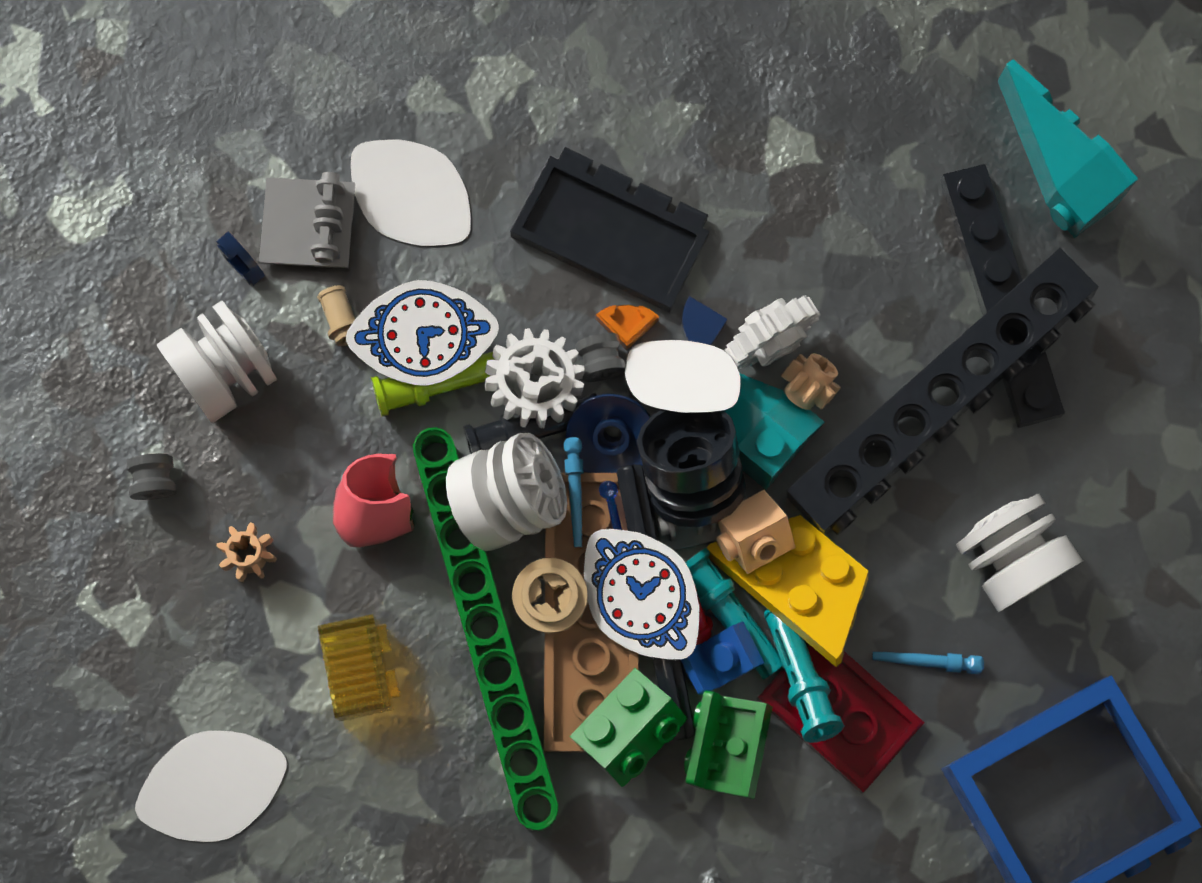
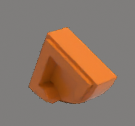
[595,305,659,350]

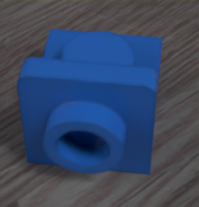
[680,621,764,695]

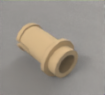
[317,285,355,346]

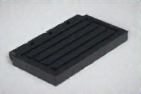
[510,147,709,313]

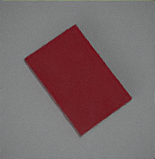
[756,642,925,793]

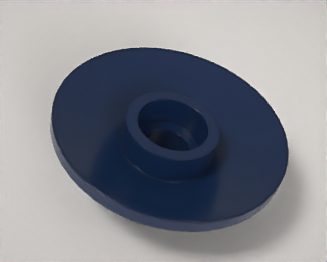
[566,394,651,473]

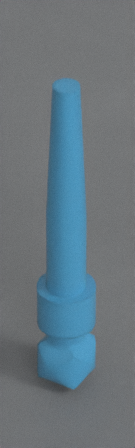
[564,437,584,548]
[872,651,984,674]

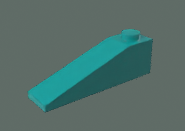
[998,59,1138,239]
[658,340,825,490]

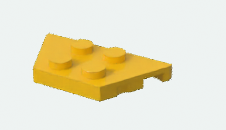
[707,515,868,667]

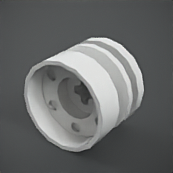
[156,300,277,424]
[446,433,567,551]
[956,494,1083,612]

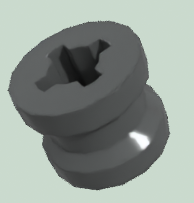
[575,333,626,382]
[126,453,176,500]

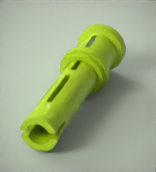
[371,351,495,417]

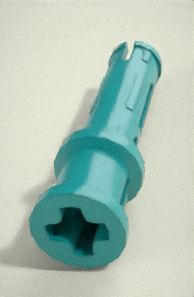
[685,547,783,680]
[764,609,844,743]

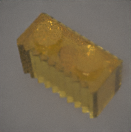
[318,614,400,722]

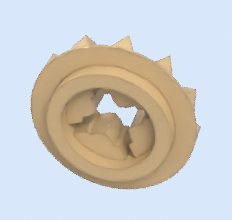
[512,558,587,634]

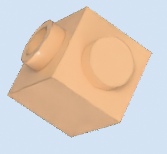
[716,490,795,574]

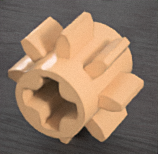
[781,353,841,410]
[216,522,277,582]

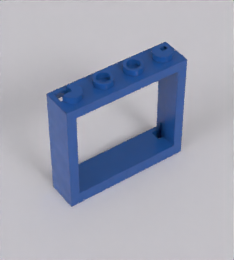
[941,675,1201,883]

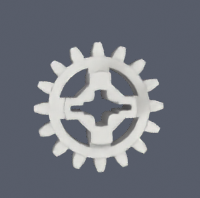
[725,295,821,369]
[485,328,585,428]

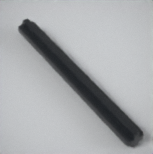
[616,464,696,741]

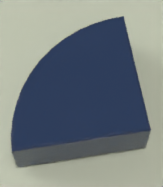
[216,231,265,286]
[682,296,727,346]

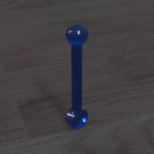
[599,481,622,530]

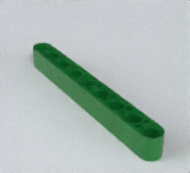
[413,427,558,831]

